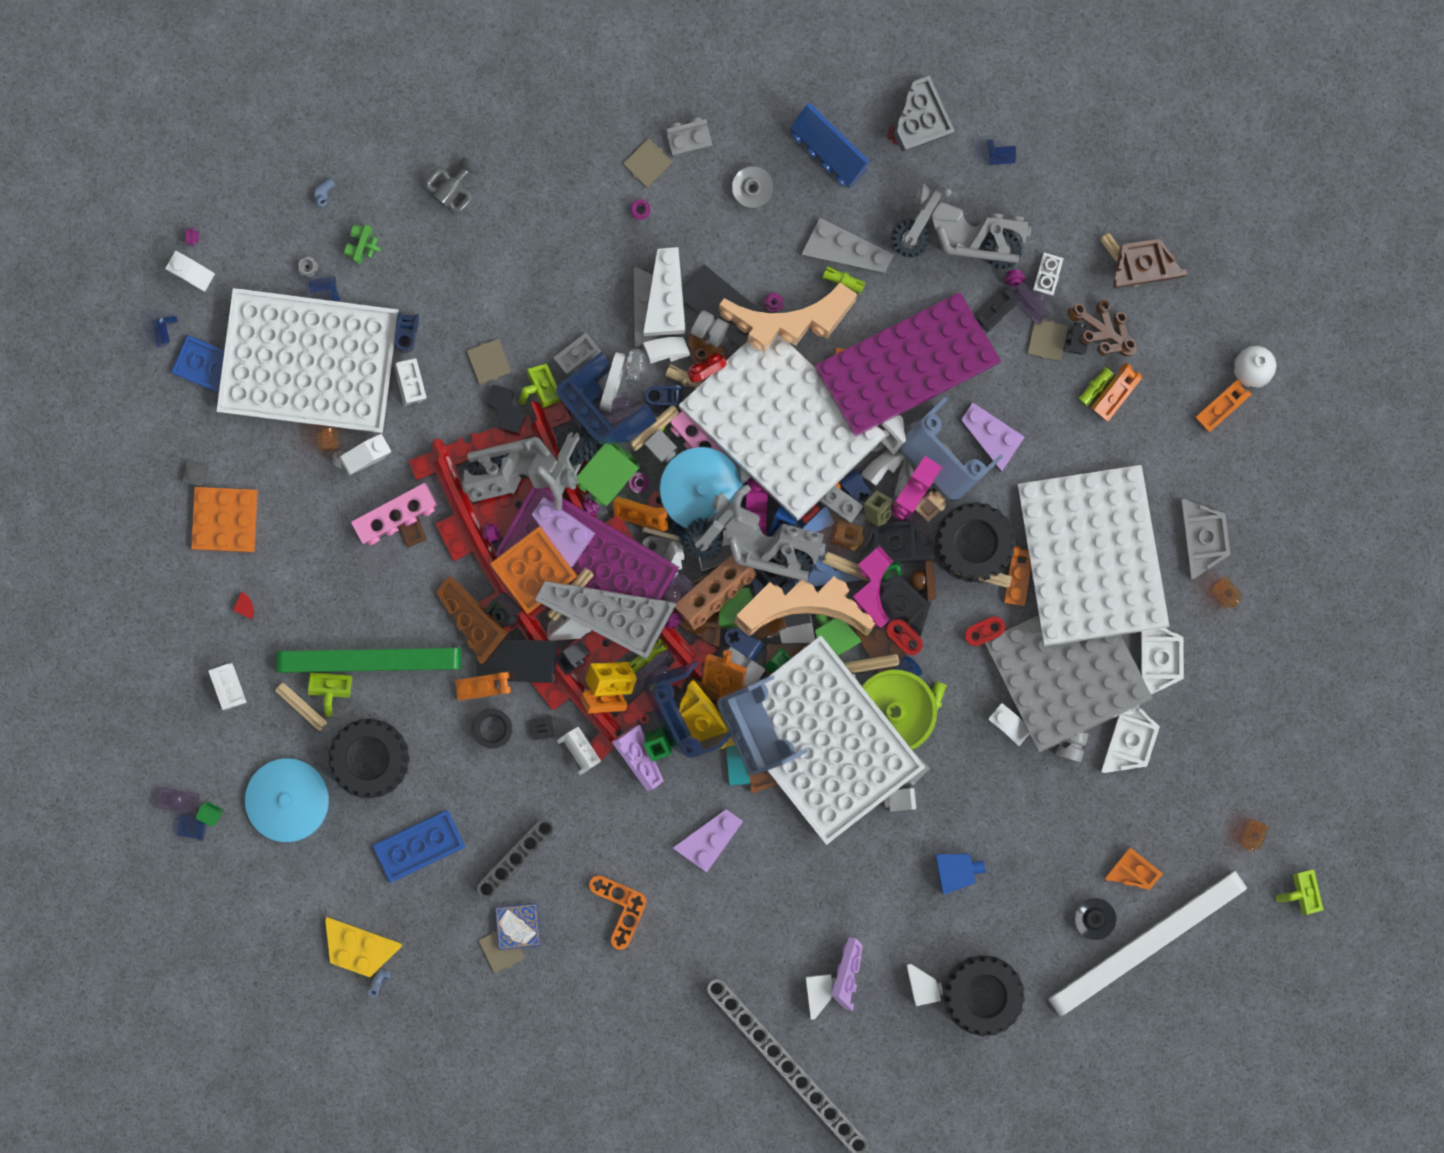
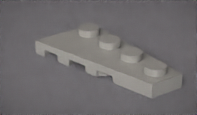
[801,218,894,274]

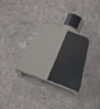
[767,613,815,644]

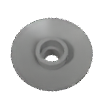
[732,167,773,208]

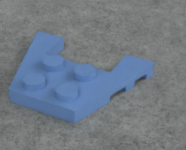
[792,506,862,587]

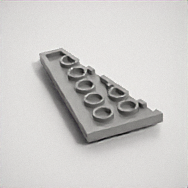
[535,580,676,659]

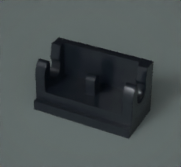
[974,287,1019,332]

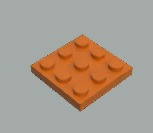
[191,487,258,552]
[490,526,578,614]

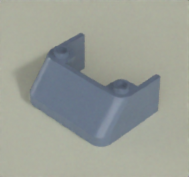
[899,397,1003,502]
[718,675,808,775]

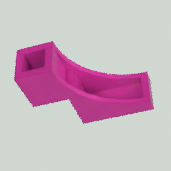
[891,456,942,521]
[746,477,768,535]
[853,546,893,628]

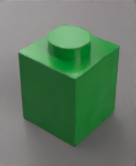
[644,727,672,762]

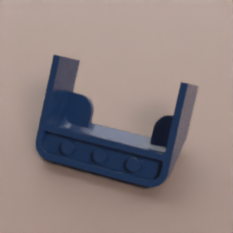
[556,351,657,444]
[644,661,731,758]

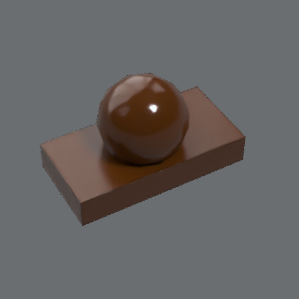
[909,561,936,601]

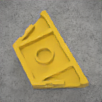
[679,680,736,749]
[325,917,403,977]

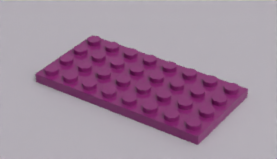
[815,292,1001,437]
[495,487,680,600]

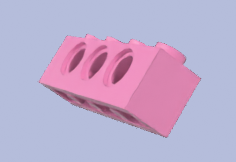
[670,411,740,472]
[351,483,438,546]

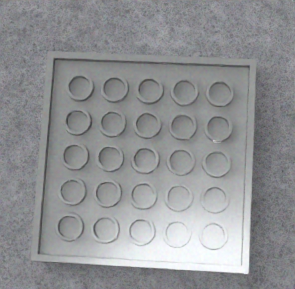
[985,615,1153,753]

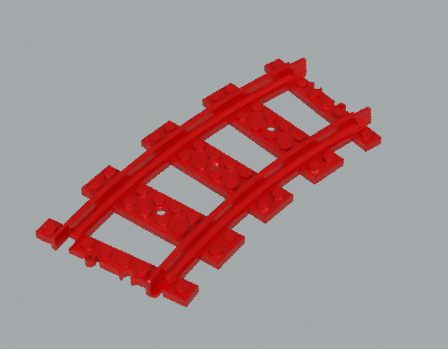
[409,401,720,760]

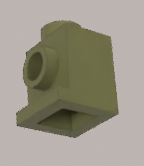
[864,491,893,527]

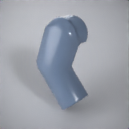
[314,177,336,207]
[368,969,391,997]

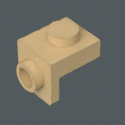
[915,489,946,522]

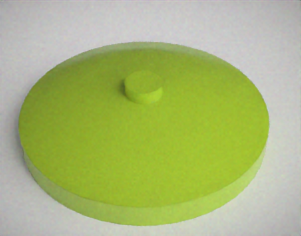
[862,670,937,750]

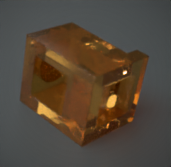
[317,428,342,452]
[831,520,865,551]
[1209,576,1242,609]
[1239,818,1270,852]

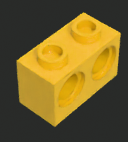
[585,662,637,696]

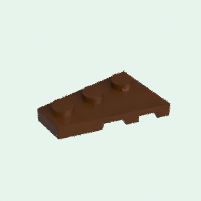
[853,610,906,673]

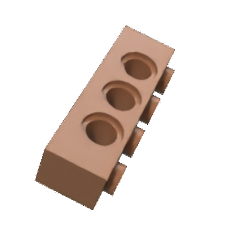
[674,555,757,630]

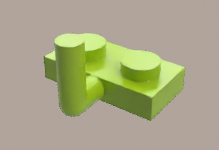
[518,364,562,407]
[308,672,352,717]
[1276,869,1323,915]

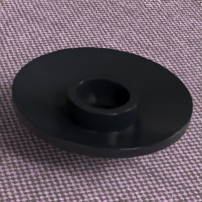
[1074,898,1117,940]

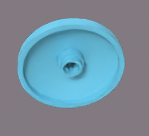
[659,447,743,528]
[245,759,329,842]

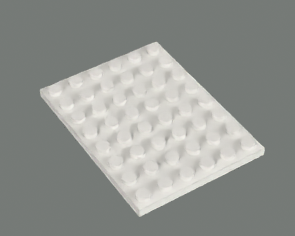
[217,288,399,433]
[679,335,886,521]
[1018,465,1169,646]
[762,635,925,845]

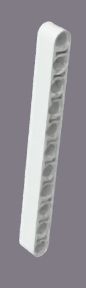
[1048,870,1247,1017]

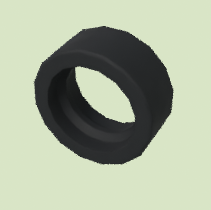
[472,709,513,749]

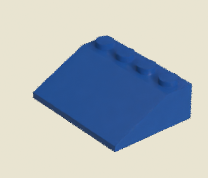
[790,102,869,188]

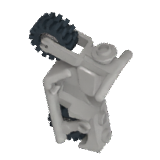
[891,184,1031,269]
[462,426,597,511]
[684,485,826,581]

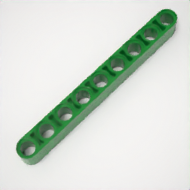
[275,648,461,673]

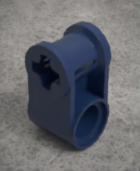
[395,312,419,353]
[644,385,684,408]
[839,469,872,509]
[723,628,764,661]

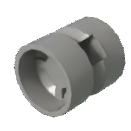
[691,310,729,347]
[1055,732,1089,762]

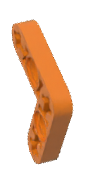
[589,876,647,950]

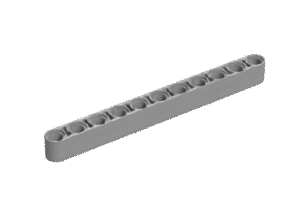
[707,979,868,1153]

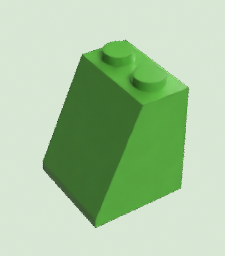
[576,443,641,506]

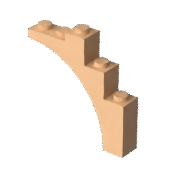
[719,283,857,353]
[734,577,875,636]

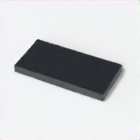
[682,264,762,347]
[477,639,556,683]

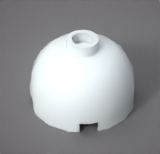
[1234,345,1277,388]

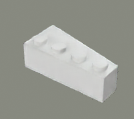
[644,247,685,337]

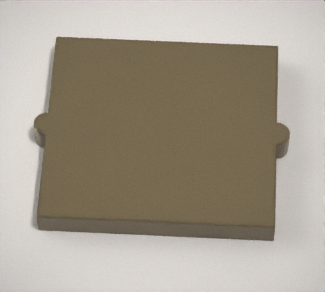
[623,139,673,188]
[1027,319,1069,361]
[467,339,512,384]
[641,527,682,542]
[479,931,525,973]

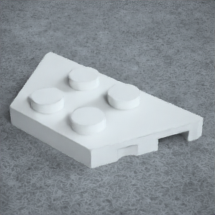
[1141,628,1184,695]
[1101,707,1160,773]

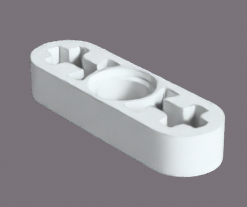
[600,352,627,412]

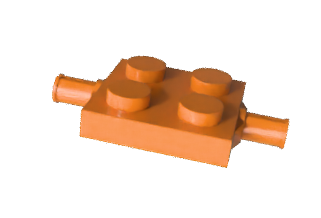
[702,650,747,707]

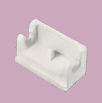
[393,358,426,406]
[209,663,247,710]
[557,727,601,776]

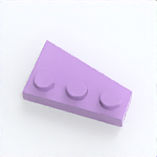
[961,403,1024,472]
[532,497,596,567]
[612,724,664,791]
[673,809,743,872]
[831,937,863,1011]

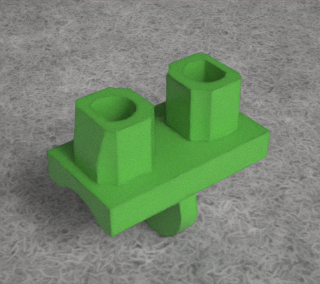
[344,225,381,264]

